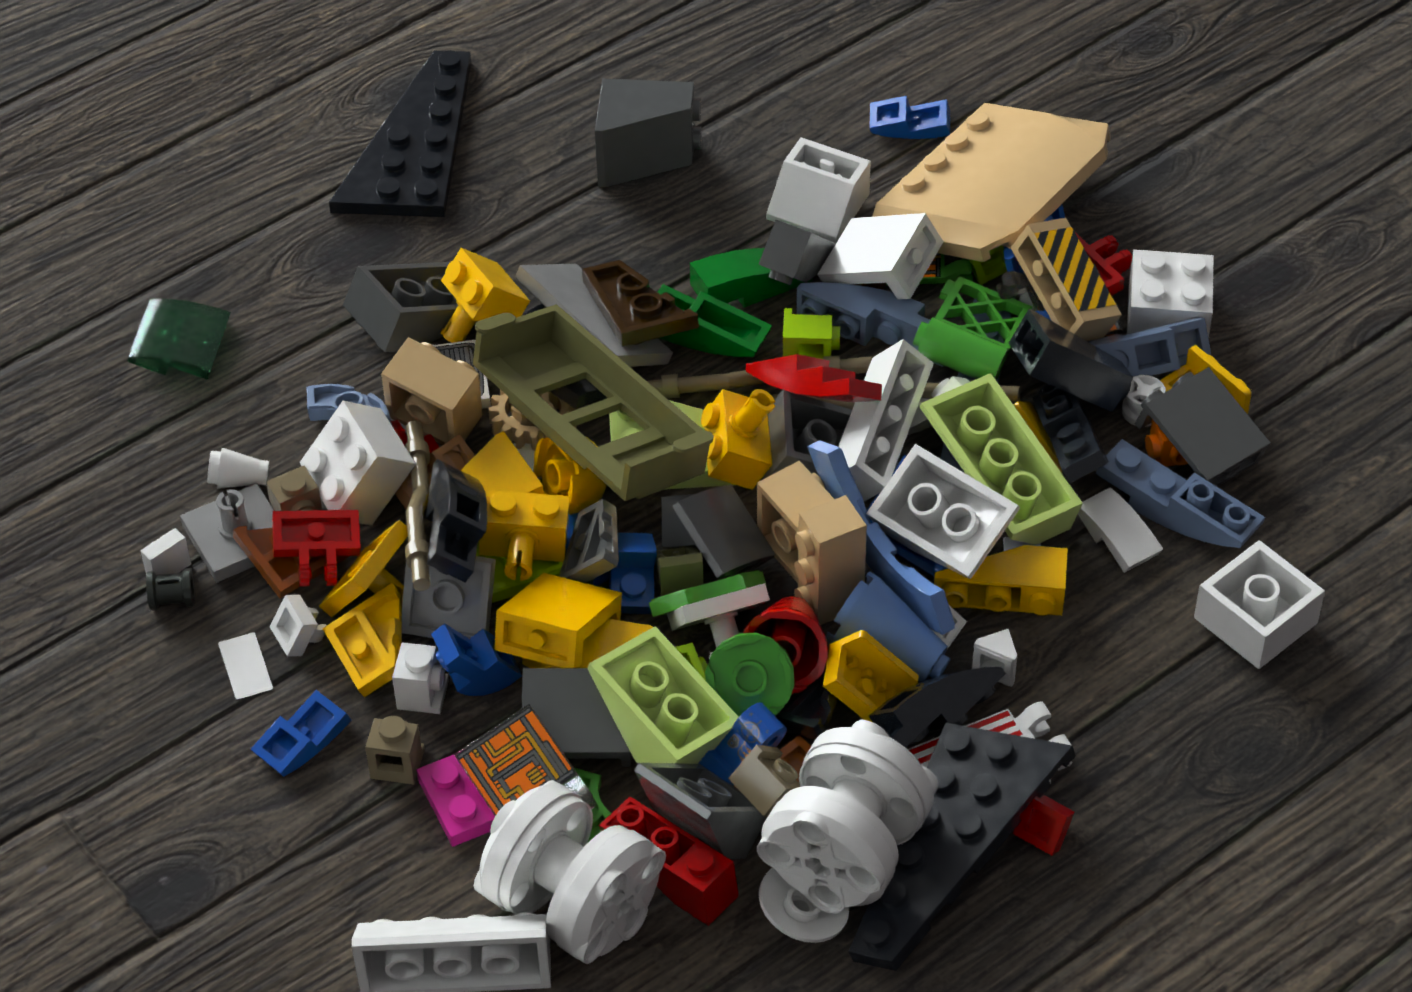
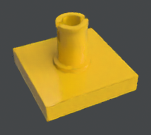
[319,520,408,617]

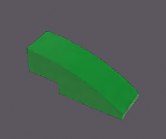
[690,248,813,308]
[657,284,772,357]

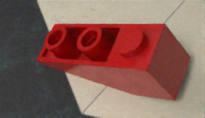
[599,796,739,926]

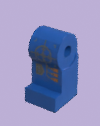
[698,702,787,786]

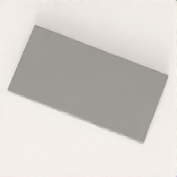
[515,264,673,367]

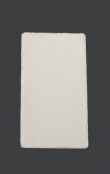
[218,633,273,700]

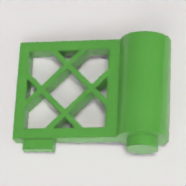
[913,276,1033,381]

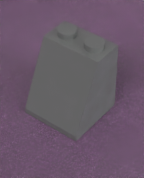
[595,78,702,187]

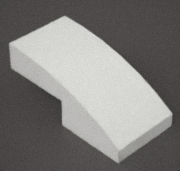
[1078,487,1163,573]

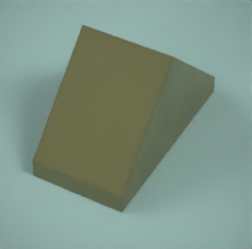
[654,546,704,596]

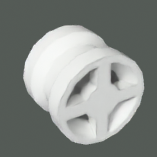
[1122,375,1166,427]

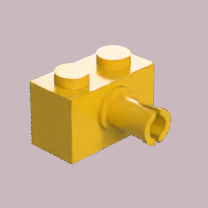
[440,248,530,343]
[701,389,775,490]
[479,489,570,581]

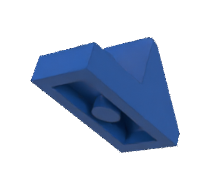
[609,533,657,614]

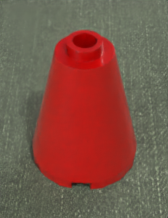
[743,596,829,694]

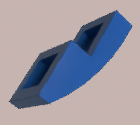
[869,95,950,139]
[251,690,352,777]

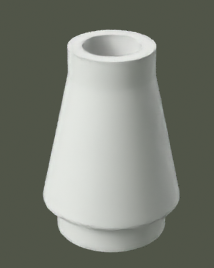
[207,448,269,489]

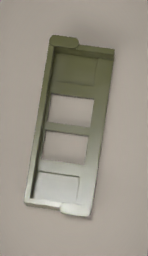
[473,304,714,501]

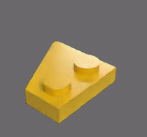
[322,582,402,698]

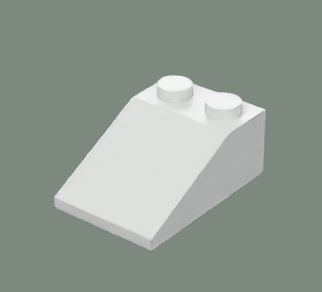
[866,444,1020,579]

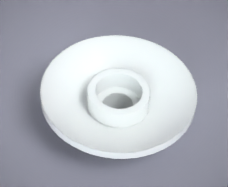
[759,868,849,943]

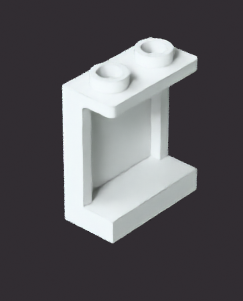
[817,213,944,299]

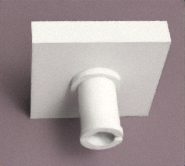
[667,583,770,648]

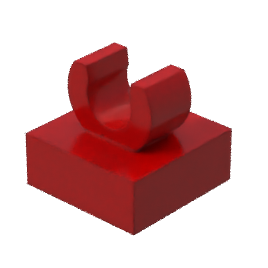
[1013,795,1075,856]

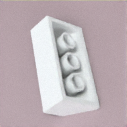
[352,912,551,992]

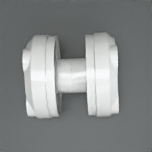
[757,720,939,914]
[474,780,666,964]

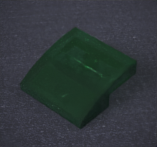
[127,299,231,379]

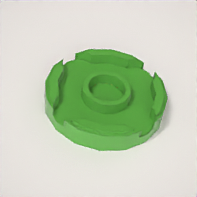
[705,633,795,716]

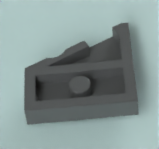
[559,499,619,583]

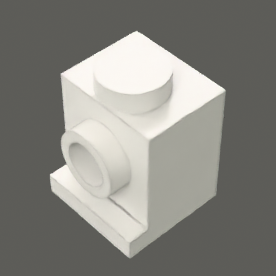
[392,642,449,714]

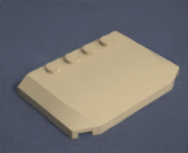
[872,103,1111,262]

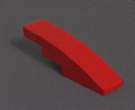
[746,354,882,403]

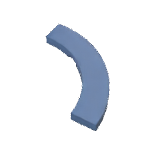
[807,440,955,635]

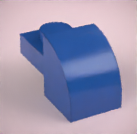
[431,623,522,696]

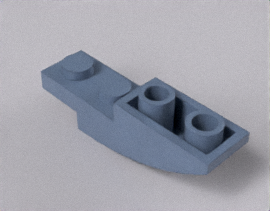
[797,282,943,367]
[1087,317,1211,377]
[1096,439,1265,548]

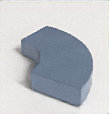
[306,384,392,425]

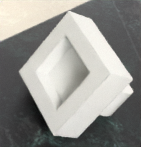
[270,595,327,657]

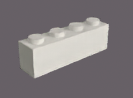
[838,339,934,501]

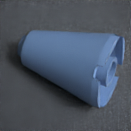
[826,572,951,682]

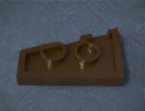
[582,260,699,347]

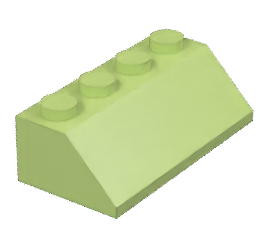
[920,373,1083,545]

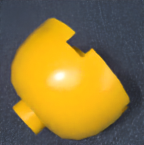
[533,436,607,515]

